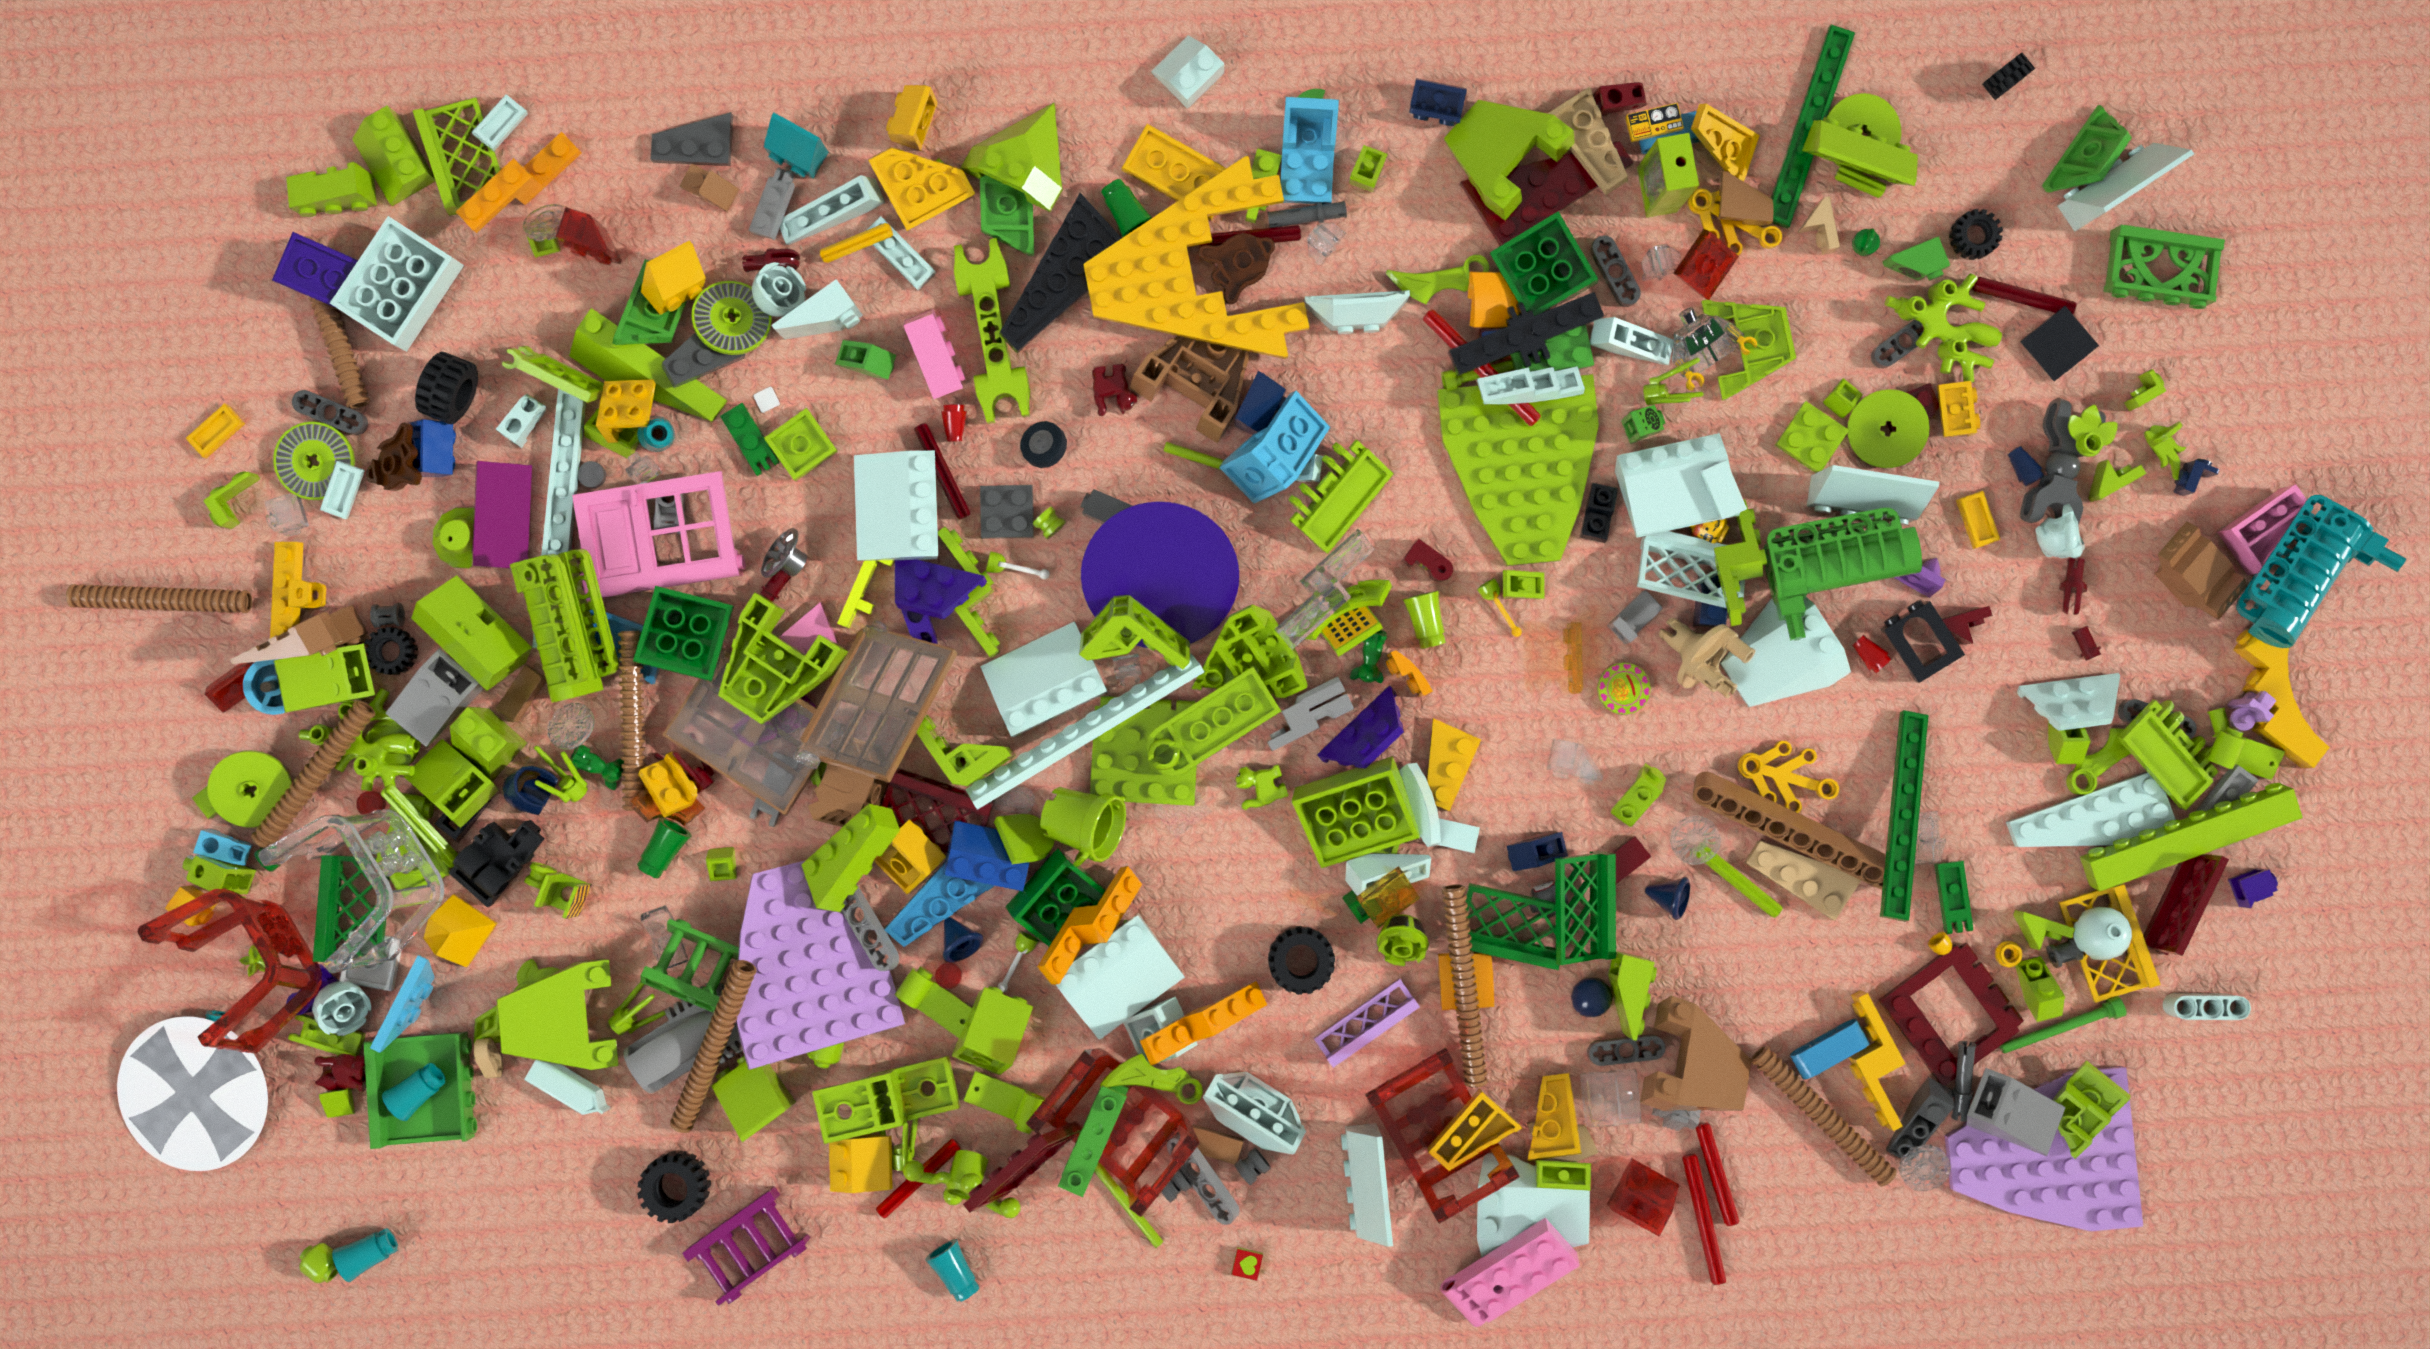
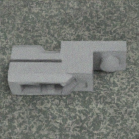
[1267,676,1354,751]

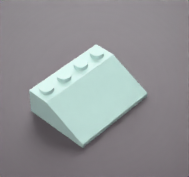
[2057,143,2194,232]
[330,216,464,352]
[1615,433,1740,538]
[854,450,938,561]
[1807,465,1940,526]
[980,621,1108,737]
[1056,913,1185,1040]
[1341,1123,1393,1247]

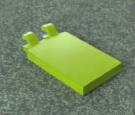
[502,346,604,403]

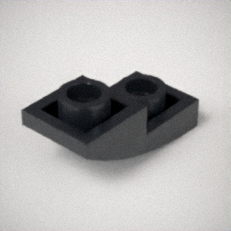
[1580,483,1618,543]

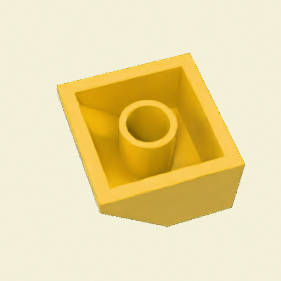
[886,85,938,151]
[641,240,706,315]
[874,819,946,894]
[829,1134,893,1193]

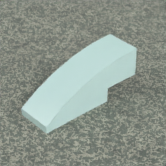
[1399,763,1441,847]

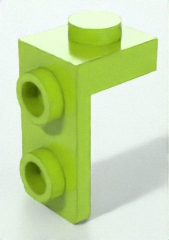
[203,471,260,529]
[1611,763,1667,827]

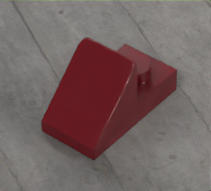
[1942,606,1993,645]

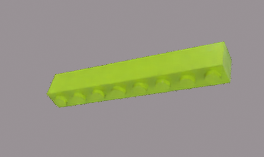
[2080,783,2303,892]

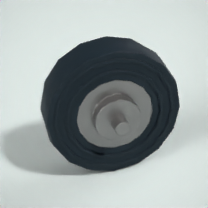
[1020,421,1067,468]

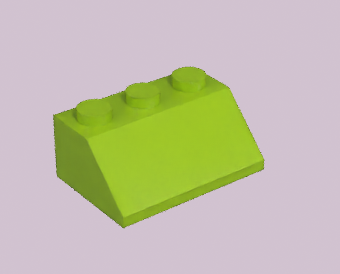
[352,105,436,206]

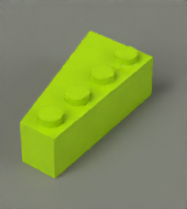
[801,804,900,912]

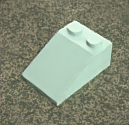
[772,279,863,340]

